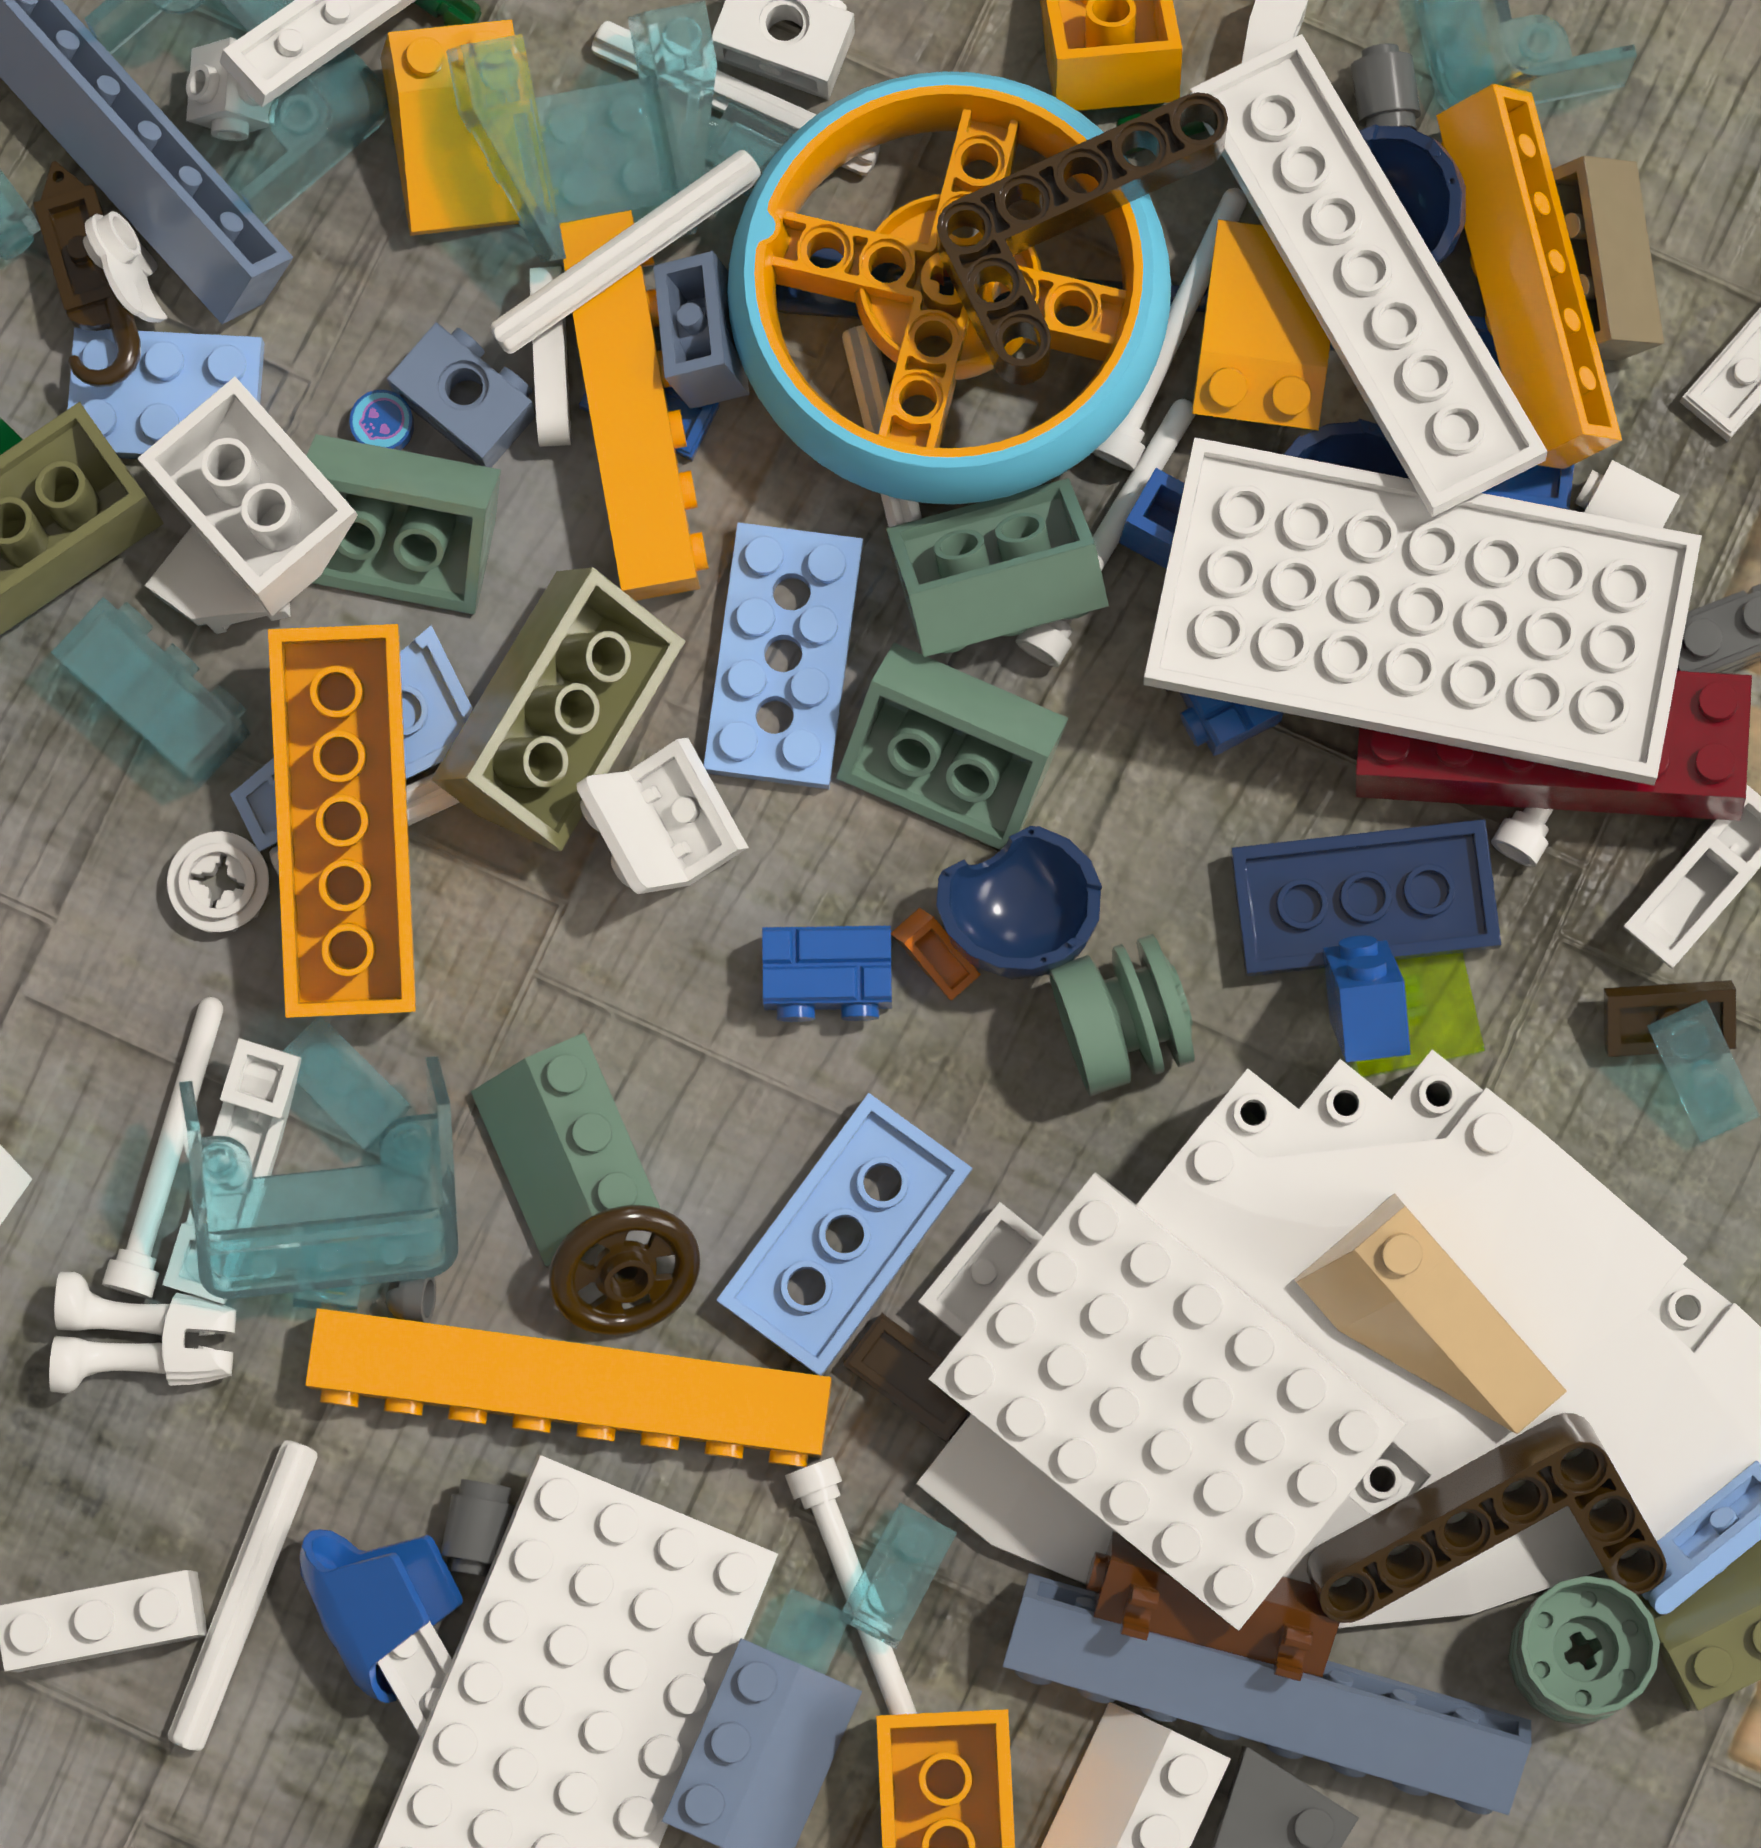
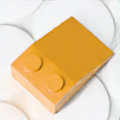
[1040,0,1182,111]
[380,19,534,236]
[1192,219,1330,430]

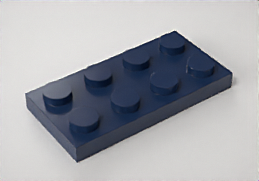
[1230,819,1502,977]

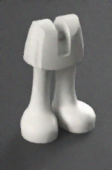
[49,1272,237,1393]

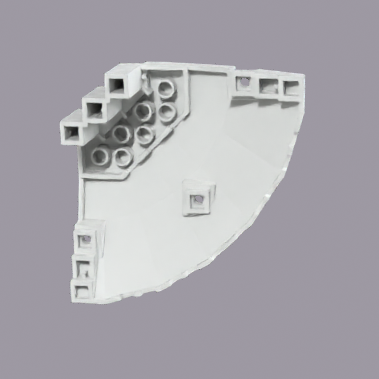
[916,1049,1761,1628]

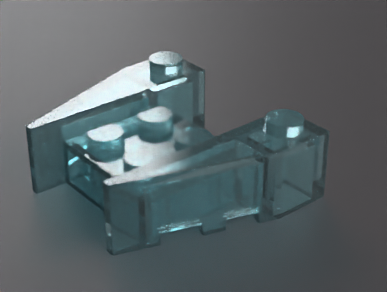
[446,1,717,262]

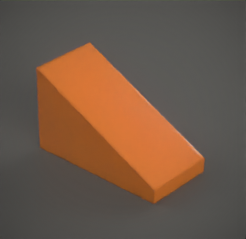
[891,908,981,1001]

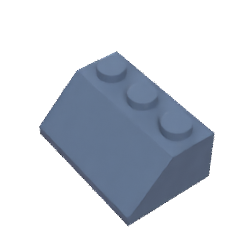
[662,1638,862,1848]

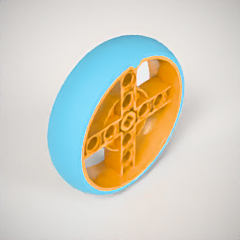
[727,71,1171,504]

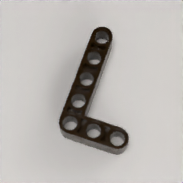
[937,92,1228,385]
[1306,1413,1667,1623]

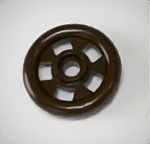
[549,1205,700,1335]

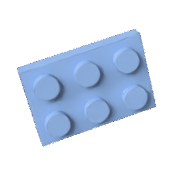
[68,327,265,459]

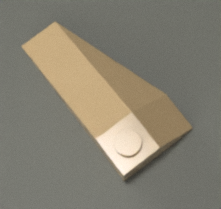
[1294,1193,1567,1434]

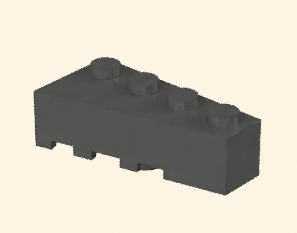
[1211,1746,1359,1848]

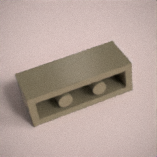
[1552,156,1664,361]

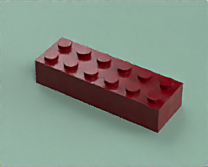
[1356,671,1752,821]

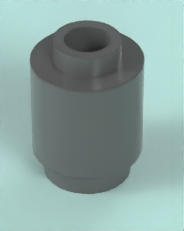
[1351,43,1421,131]
[441,1479,516,1577]

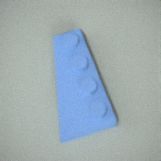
[230,625,473,852]

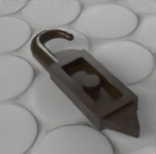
[33,161,141,387]

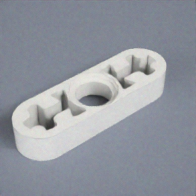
[530,266,571,447]

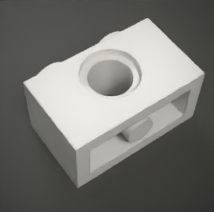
[710,0,855,100]

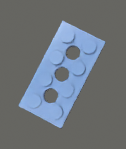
[704,522,863,789]
[716,1093,973,1376]

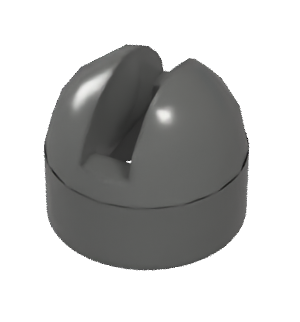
[385,1271,436,1323]

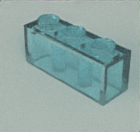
[51,597,251,789]

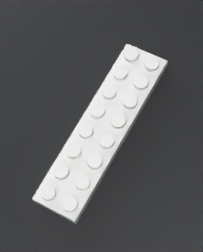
[1190,34,1547,517]

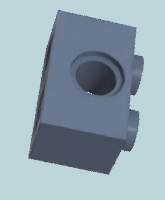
[653,251,750,409]
[387,322,536,468]

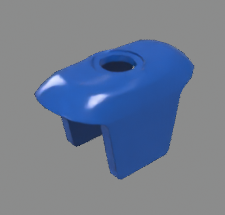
[299,1529,463,1703]

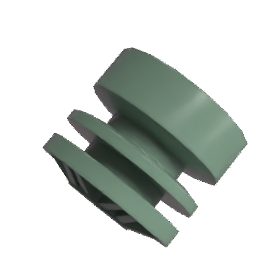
[1049,934,1195,1096]
[1508,1576,1660,1725]

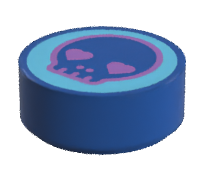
[349,390,414,450]

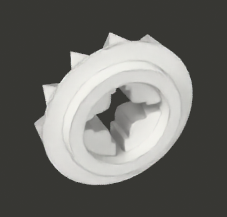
[167,831,270,933]

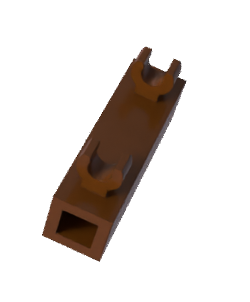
[1085,1531,1339,1681]

